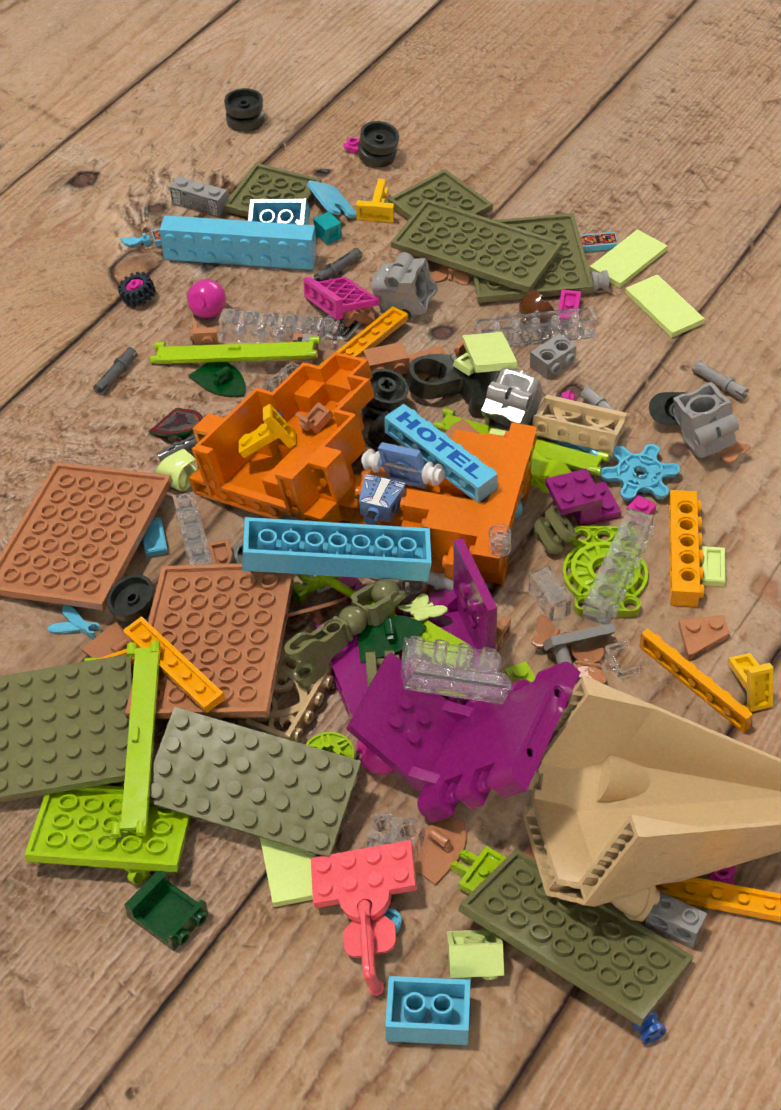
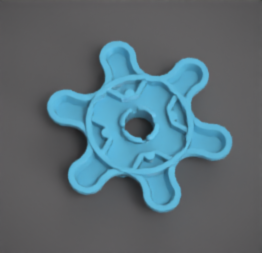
[600,444,680,502]

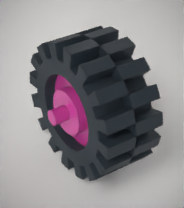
[118,272,156,307]

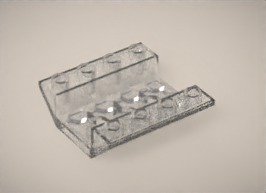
[400,636,512,704]

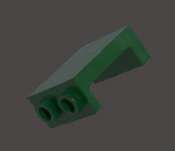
[124,871,208,951]

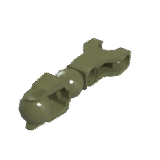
[284,579,406,686]

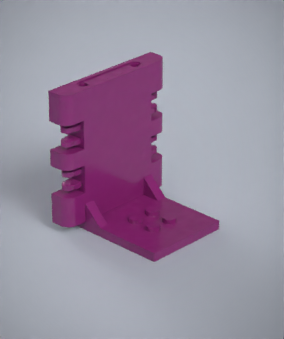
[315,538,497,740]
[346,652,581,823]

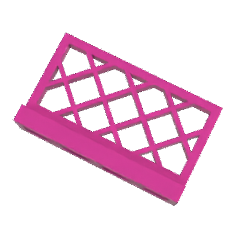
[303,277,379,320]

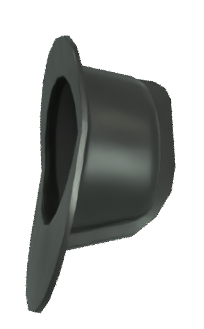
[648,392,686,425]

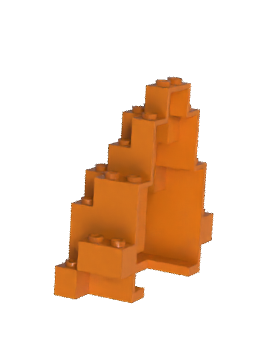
[189,352,375,523]
[337,423,537,585]

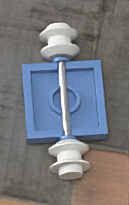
[362,442,445,489]

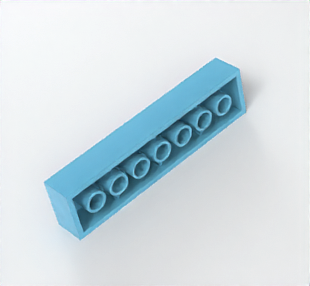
[160,215,317,270]
[242,517,431,581]

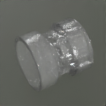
[488,524,512,557]

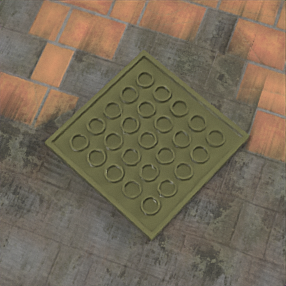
[472,213,594,303]
[0,654,133,802]

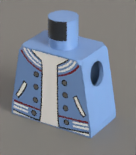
[359,474,407,525]

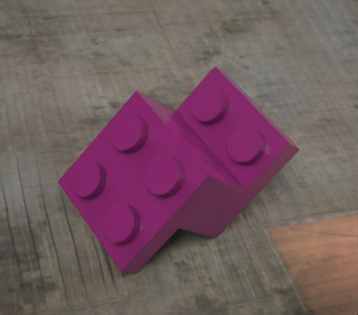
[545,468,621,526]

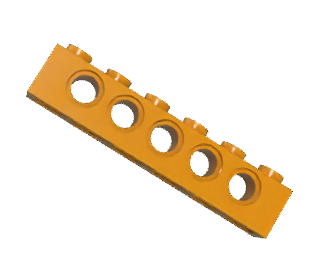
[668,490,704,607]

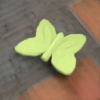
[398,593,448,621]

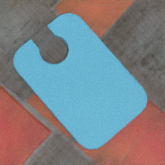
[307,180,356,218]

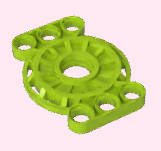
[562,526,648,618]

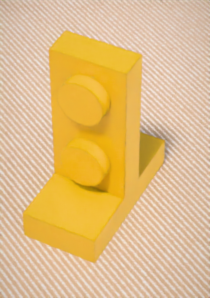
[356,179,394,223]
[239,404,296,458]
[728,653,774,712]

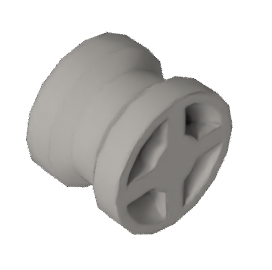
[590,270,609,291]

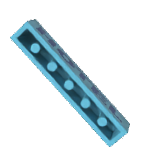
[384,404,498,503]

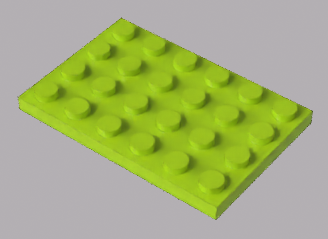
[24,785,191,872]

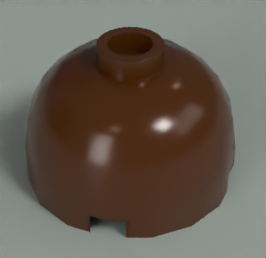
[519,289,557,329]

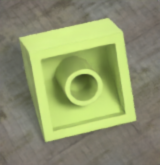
[446,929,504,980]

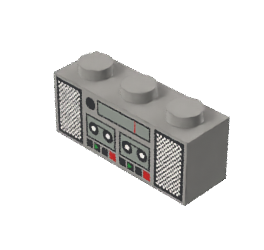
[169,176,228,218]

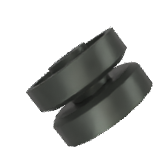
[224,88,265,132]
[357,121,400,167]
[361,369,409,420]
[107,574,156,629]

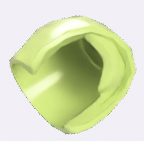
[156,449,197,491]

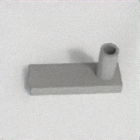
[543,623,616,665]

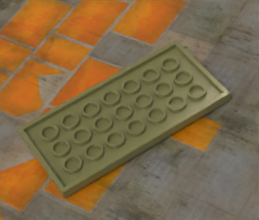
[391,199,563,293]
[149,707,362,857]
[458,849,694,1027]

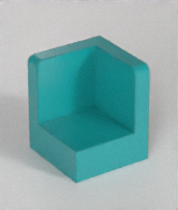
[313,212,342,245]

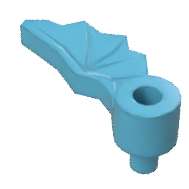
[120,233,151,247]

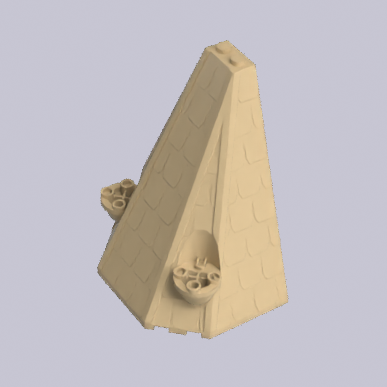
[523,676,781,921]

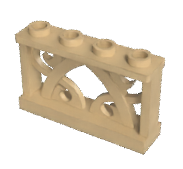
[532,395,627,453]
[237,648,334,742]

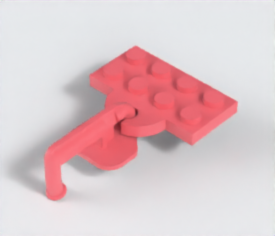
[311,840,417,996]

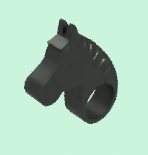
[406,354,500,417]

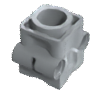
[371,252,438,322]
[481,368,543,431]
[673,382,739,457]

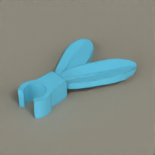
[48,605,101,639]

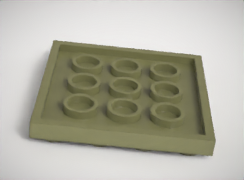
[223,163,322,217]
[388,169,493,220]

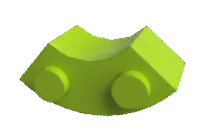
[531,450,572,493]

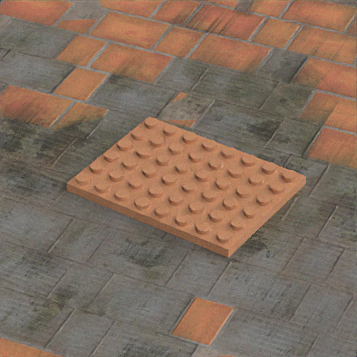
[0,462,173,610]
[125,563,295,719]

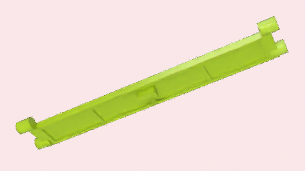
[150,336,321,364]
[434,408,610,476]
[111,641,160,838]

